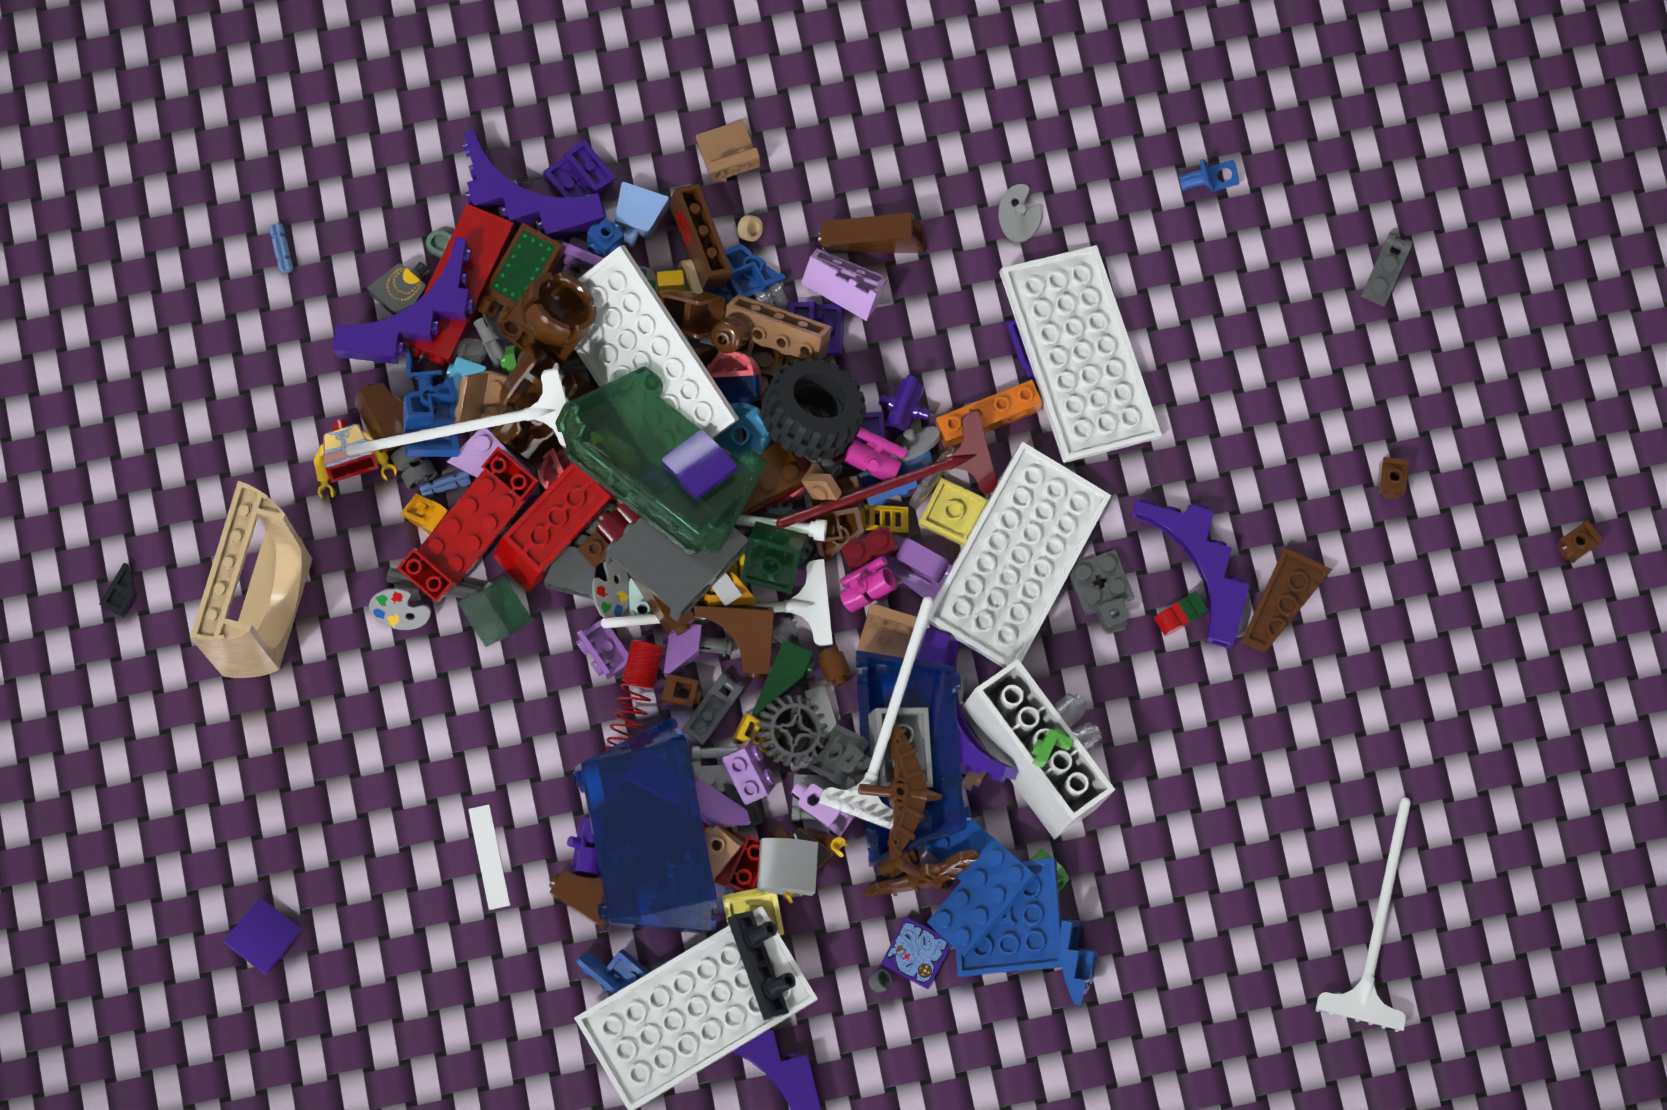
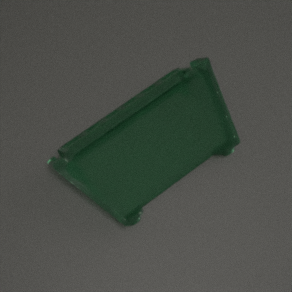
[555,366,767,554]

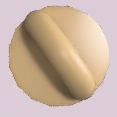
[737,215,763,242]

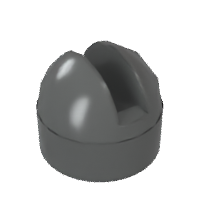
[869,969,893,992]

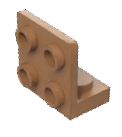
[696,120,760,183]
[454,370,510,423]
[855,603,917,672]

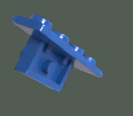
[857,451,933,506]
[575,949,650,994]

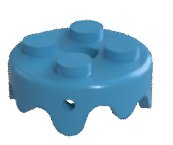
[713,402,772,468]

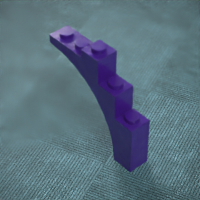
[462,130,607,241]
[332,237,475,364]
[1130,499,1250,649]
[908,628,1018,782]
[731,1030,821,1110]

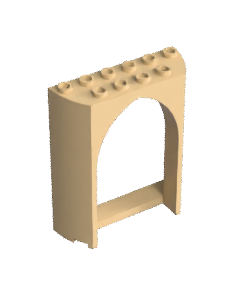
[190,481,312,678]

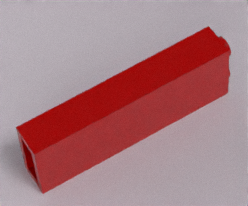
[402,204,516,367]

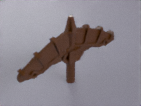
[858,725,942,860]
[863,850,979,899]

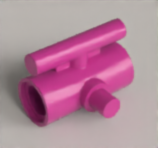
[843,427,908,481]
[840,555,897,613]

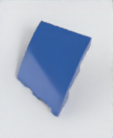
[704,244,786,313]
[403,377,460,457]
[1060,919,1098,1005]

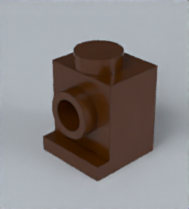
[1377,457,1410,499]
[1557,520,1603,564]
[661,674,703,710]

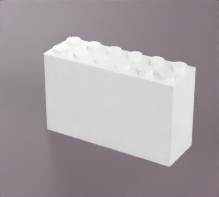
[961,659,1115,840]

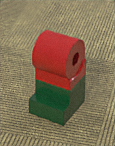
[1154,590,1208,636]

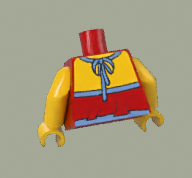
[314,419,397,499]

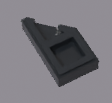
[99,563,137,618]
[723,782,764,831]

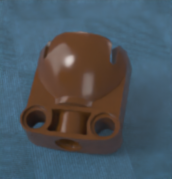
[499,272,597,368]

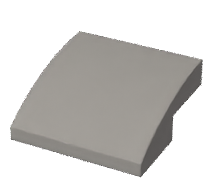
[757,838,818,896]

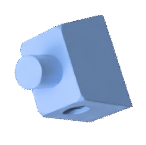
[615,182,669,248]

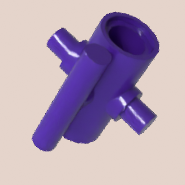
[878,375,931,436]
[567,818,617,876]

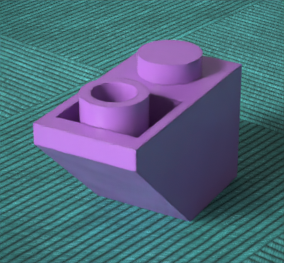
[660,624,702,678]

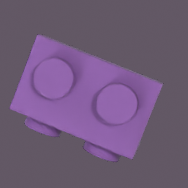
[561,237,604,272]
[576,618,628,680]
[722,739,775,805]

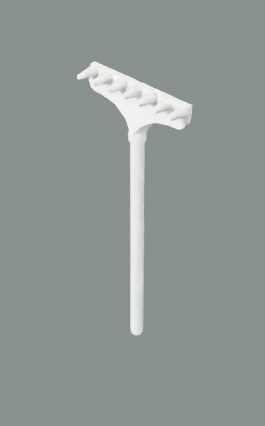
[345,363,579,455]
[600,559,833,646]
[819,596,933,830]
[1316,797,1411,1032]

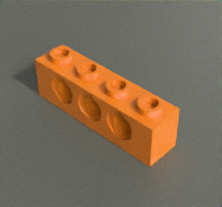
[935,380,1042,449]

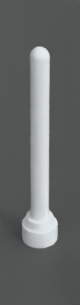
[728,514,827,541]

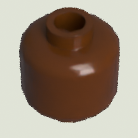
[711,316,749,354]

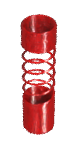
[599,640,664,776]

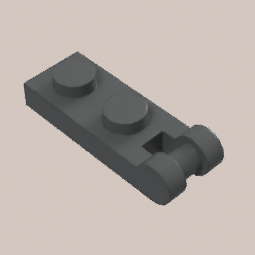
[1361,232,1413,307]
[681,671,746,746]

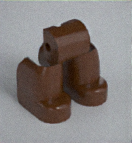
[656,289,726,368]
[493,343,606,459]

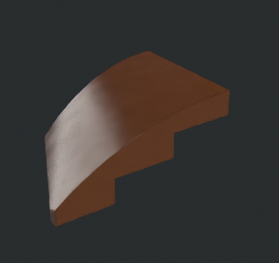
[810,473,866,563]

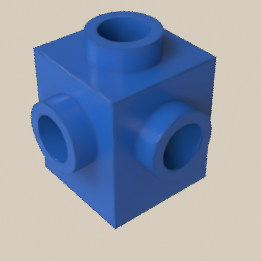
[587,218,624,258]

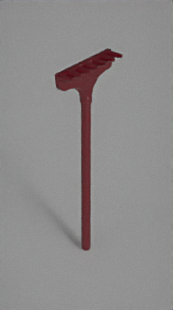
[776,409,997,529]

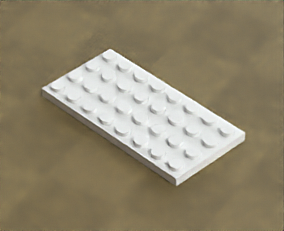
[576,245,739,471]
[999,245,1162,463]
[927,441,1111,668]
[574,906,818,1110]

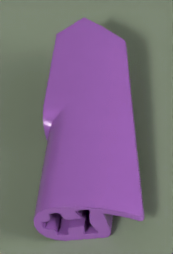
[884,534,952,600]
[623,749,751,828]

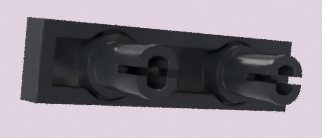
[727,911,796,1021]

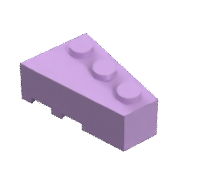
[801,249,888,321]
[447,427,541,493]

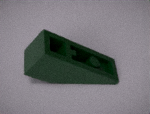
[752,640,816,719]

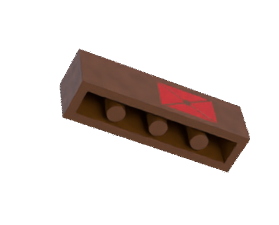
[669,184,732,292]

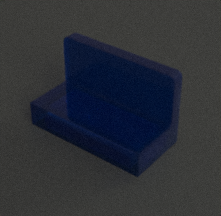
[713,375,761,403]

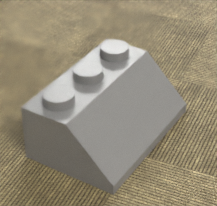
[868,708,933,789]

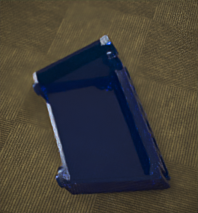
[856,650,970,867]
[573,717,717,934]

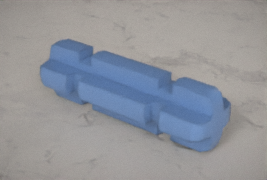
[269,223,294,274]
[419,470,471,498]

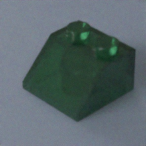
[740,521,807,594]
[457,574,533,647]

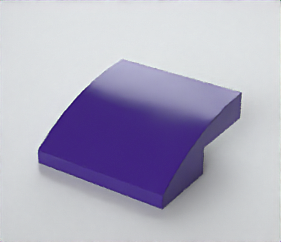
[543,140,616,198]
[789,301,845,356]
[661,429,738,500]
[224,897,302,975]

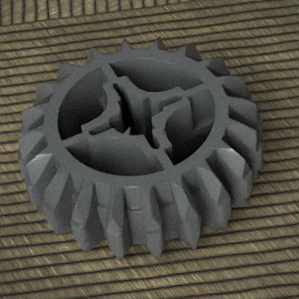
[756,694,828,766]

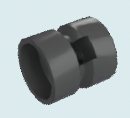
[390,445,438,490]

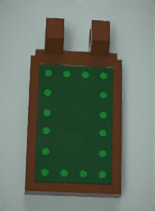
[477,223,566,323]

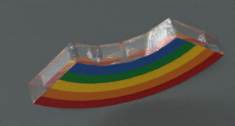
[909,446,957,509]

